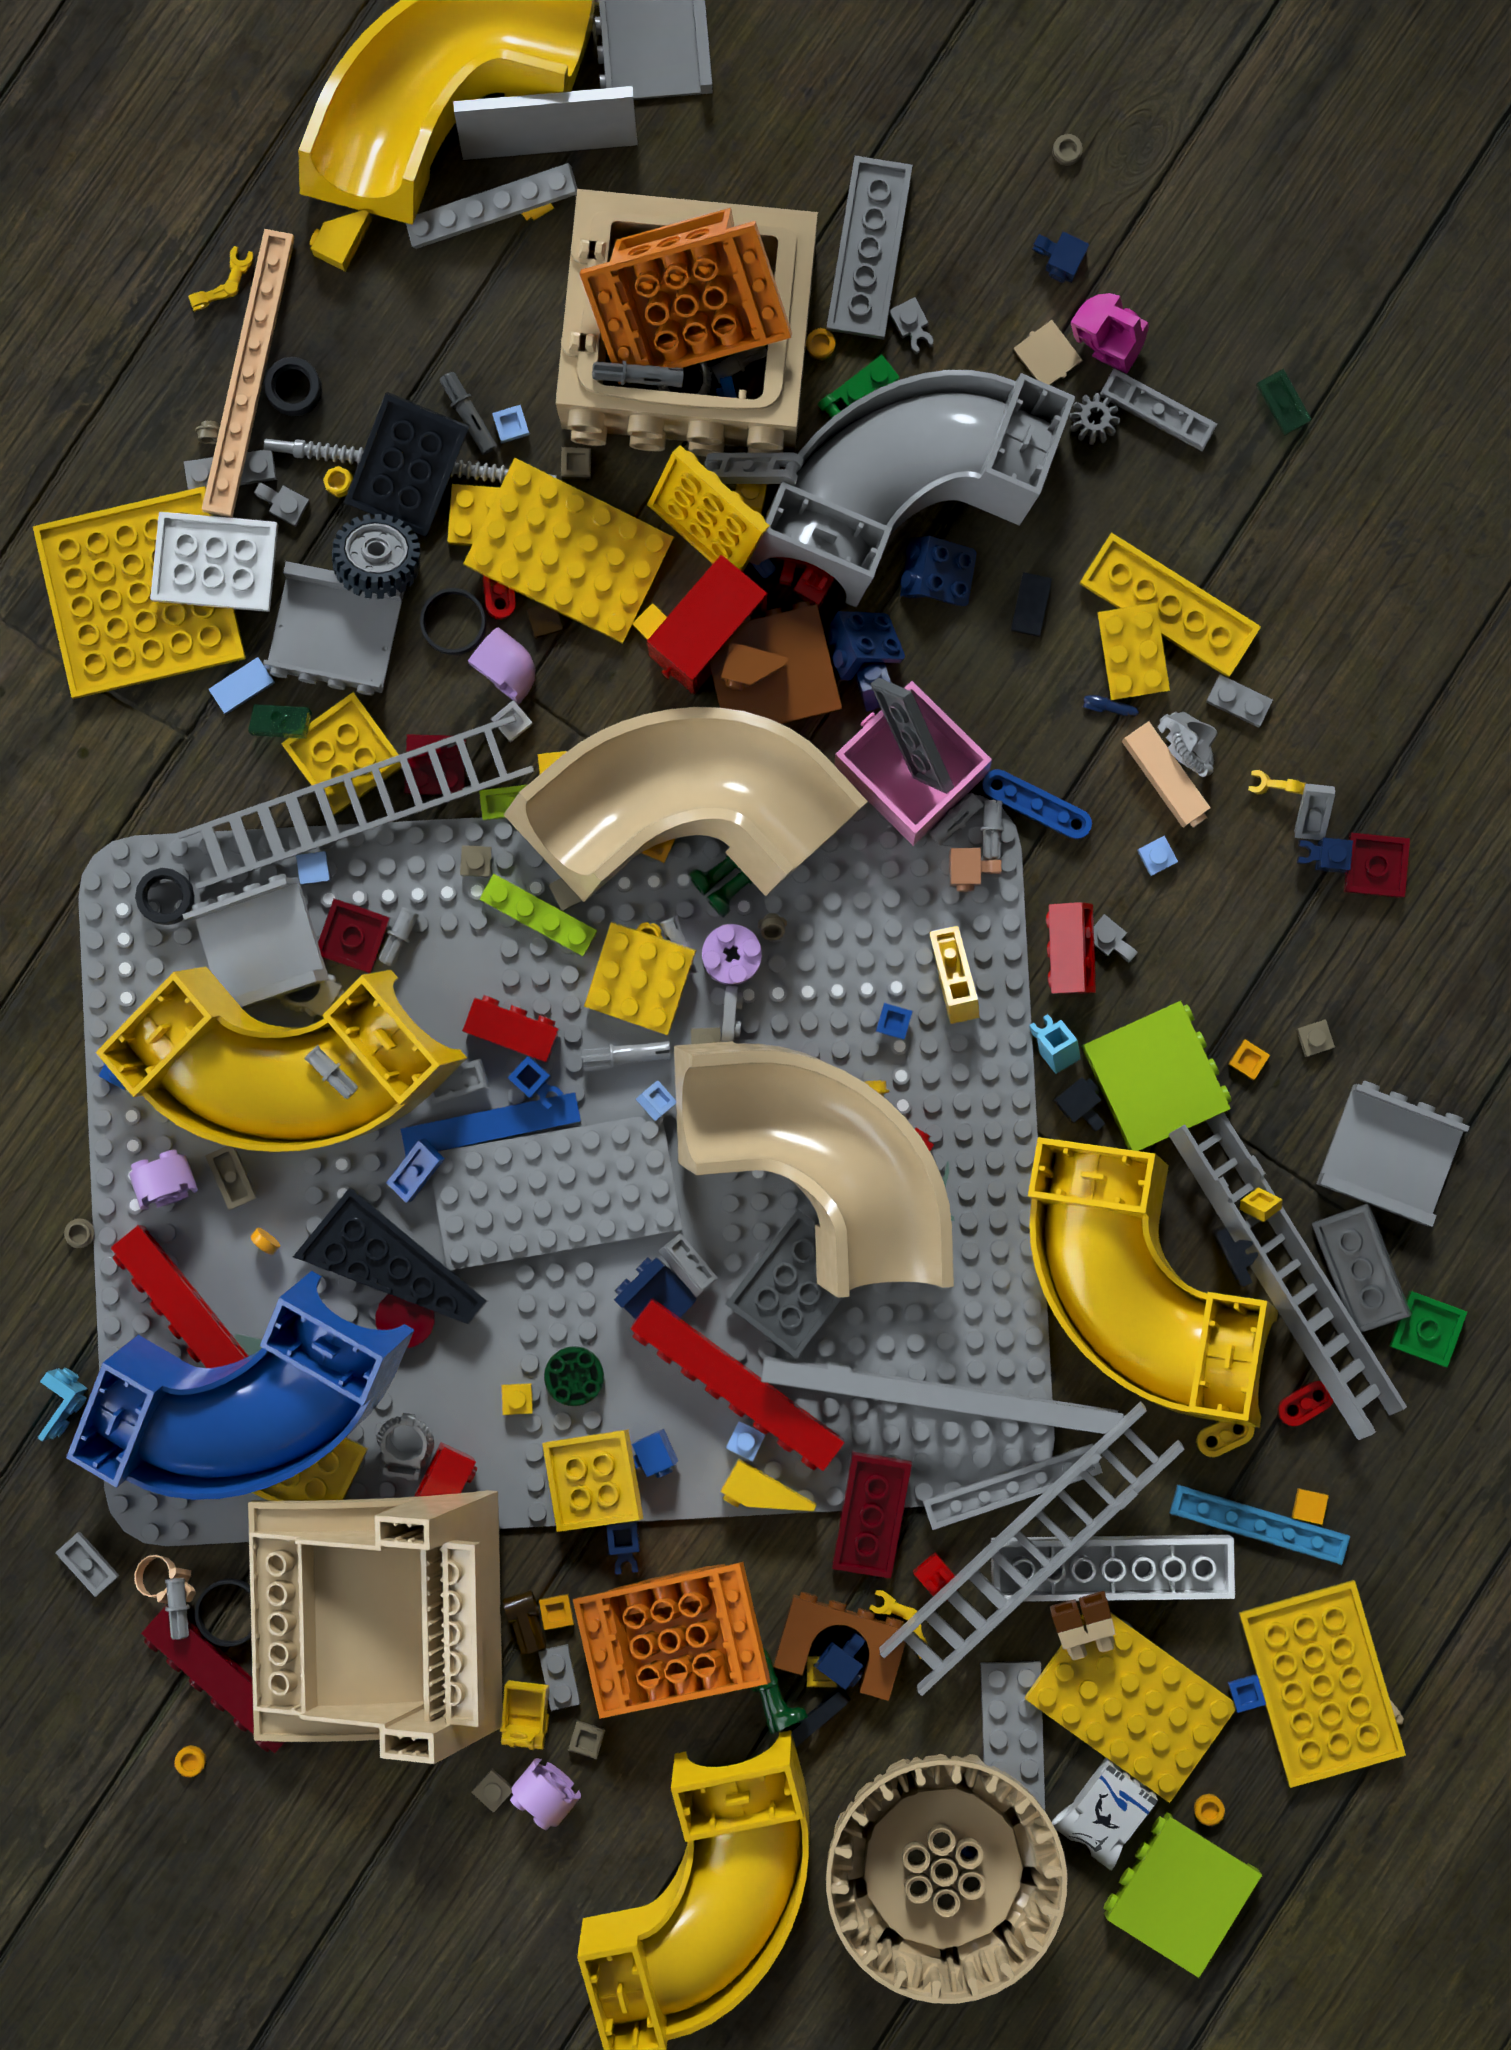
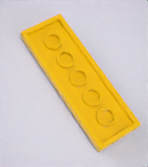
[1079,532,1261,678]

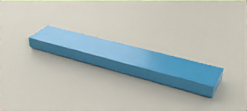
[1169,1484,1350,1565]

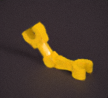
[188,246,253,312]
[1248,770,1306,795]
[869,1590,928,1659]

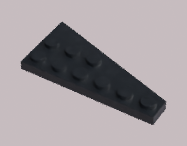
[293,1188,488,1324]

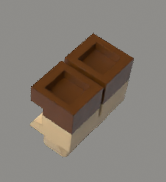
[1050,1591,1116,1660]

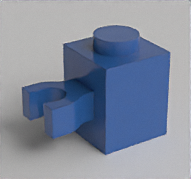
[508,1056,564,1110]
[632,1429,678,1478]

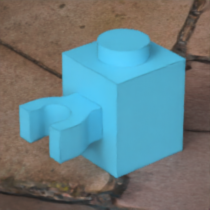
[1029,1014,1081,1074]

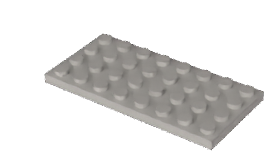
[431,1115,683,1270]

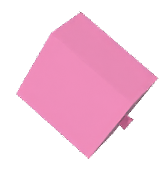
[835,681,992,846]

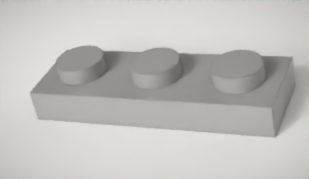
[184,449,277,490]

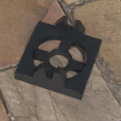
[1212,1226,1259,1287]

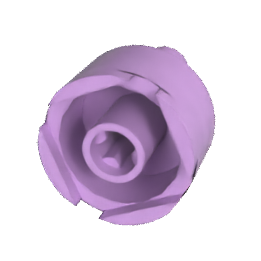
[702,924,762,985]
[129,1150,198,1210]
[510,1758,581,1830]

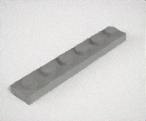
[406,163,577,249]
[922,1444,1103,1530]

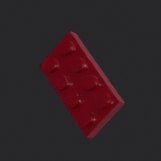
[832,1451,912,1579]

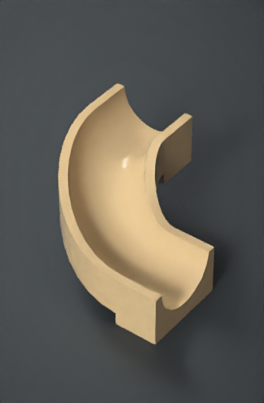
[504,707,868,902]
[674,1041,954,1298]

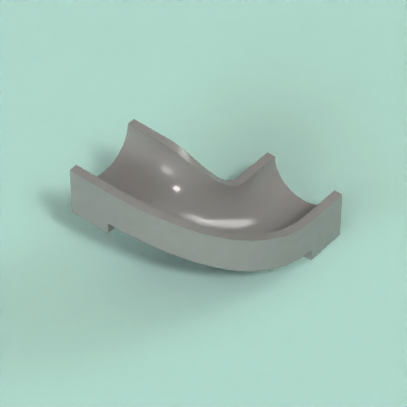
[749,370,1075,607]

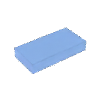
[209,657,275,715]

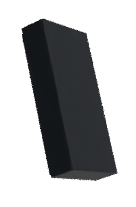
[1011,572,1052,637]

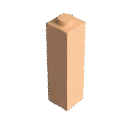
[1122,721,1210,828]

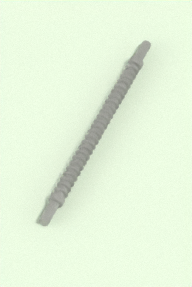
[264,439,557,483]

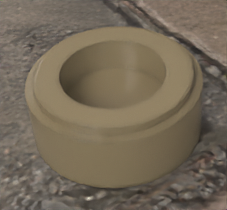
[1052,134,1083,166]

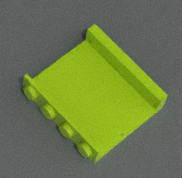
[1081,1001,1232,1151]
[1103,1812,1262,1978]

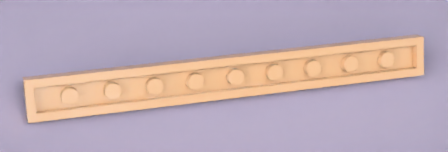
[202,229,295,518]

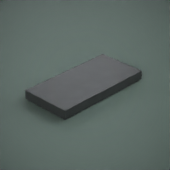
[871,678,954,794]
[1312,1203,1412,1333]

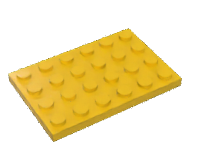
[463,458,674,643]
[1239,1580,1406,1788]
[1024,1612,1236,1803]

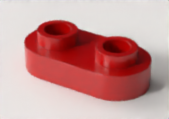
[482,575,516,619]
[1277,1380,1333,1426]

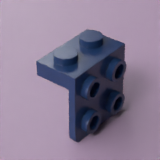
[900,536,976,607]
[824,611,905,680]
[614,1257,697,1320]

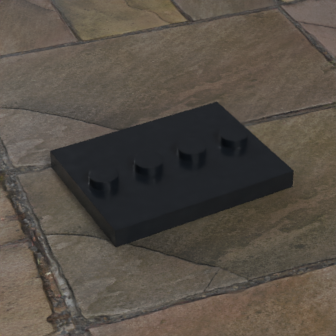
[344,392,470,537]

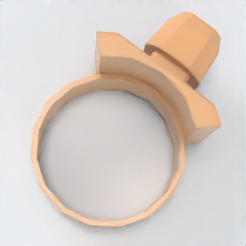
[135,1555,196,1604]

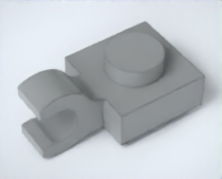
[254,483,310,527]
[1094,914,1138,963]

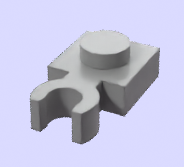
[889,297,933,354]

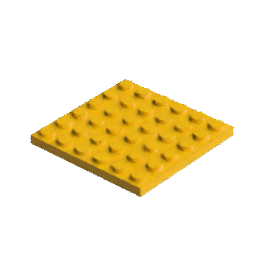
[33,486,246,699]

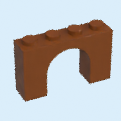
[773,1592,906,1701]

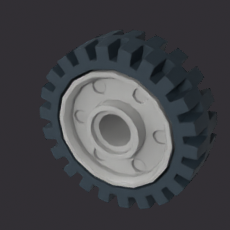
[332,514,420,599]

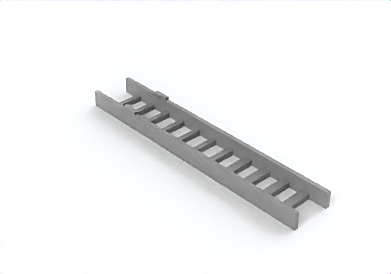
[177,715,535,889]
[1168,1112,1407,1440]
[761,1356,1123,1434]
[879,1401,1185,1696]

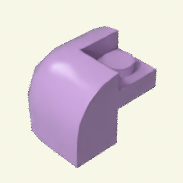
[468,628,536,704]

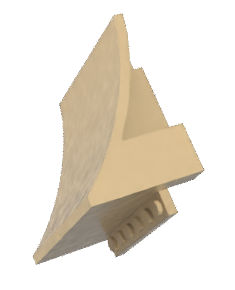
[248,1490,503,1764]

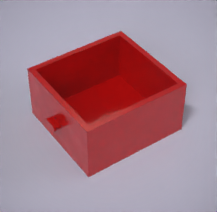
[647,554,767,695]

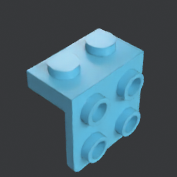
[38,1368,88,1442]

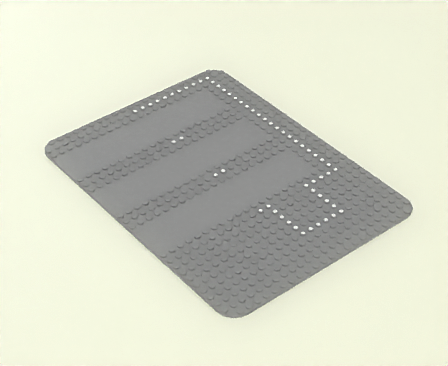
[78,794,1055,1546]

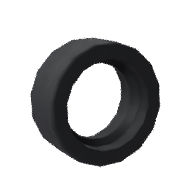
[264,357,322,416]
[135,868,195,925]

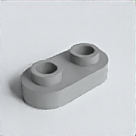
[721,985,743,1042]

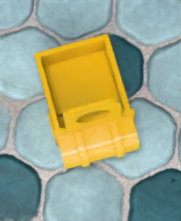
[500,1680,549,1750]

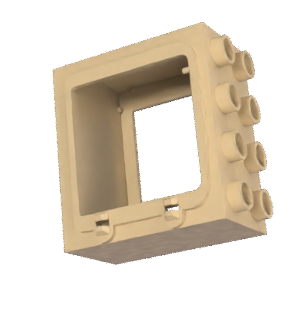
[556,189,818,457]

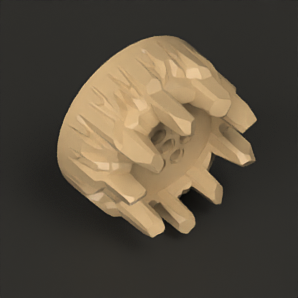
[826,1754,1067,2004]

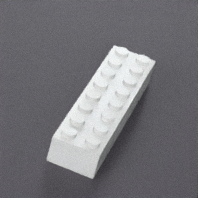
[991,1535,1235,1601]

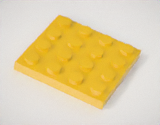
[647,445,770,572]

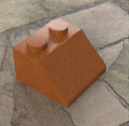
[721,642,789,691]

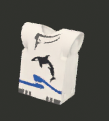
[1052,1758,1158,1870]

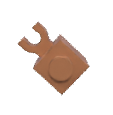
[949,848,1002,892]

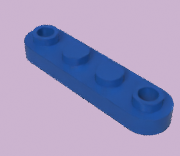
[982,769,1092,839]

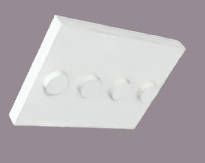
[150,512,278,612]

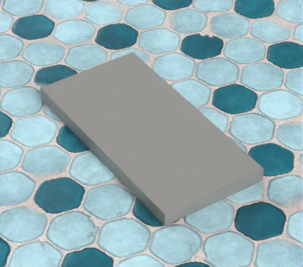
[453,86,638,160]

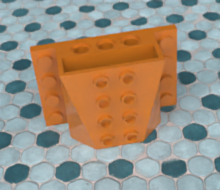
[580,208,792,385]
[573,1562,771,1719]

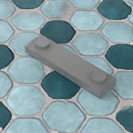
[1100,369,1217,451]

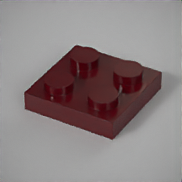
[405,734,467,795]
[1344,833,1410,898]
[318,898,391,973]

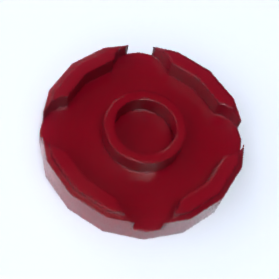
[375,1294,435,1348]

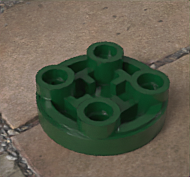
[544,1346,604,1406]

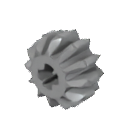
[1069,393,1120,445]

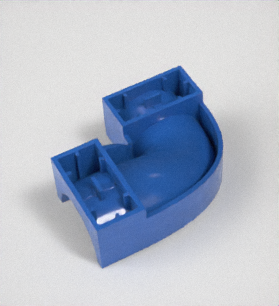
[66,1271,414,1500]

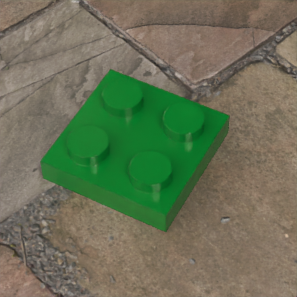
[1390,1291,1467,1368]

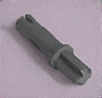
[592,361,683,388]
[440,372,497,455]

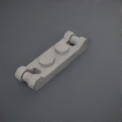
[704,453,803,486]

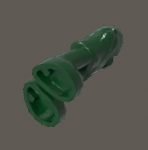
[687,855,753,918]
[751,1648,808,1735]

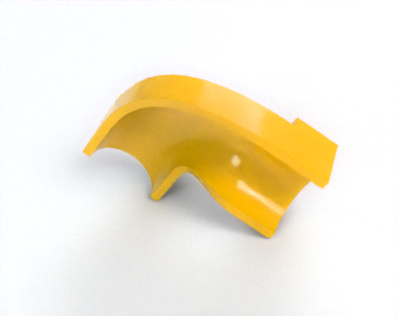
[298,0,595,225]
[95,966,467,1152]
[1028,1137,1278,1428]
[577,1730,810,2050]

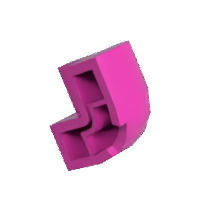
[1071,293,1148,374]

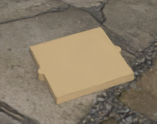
[1013,320,1083,385]

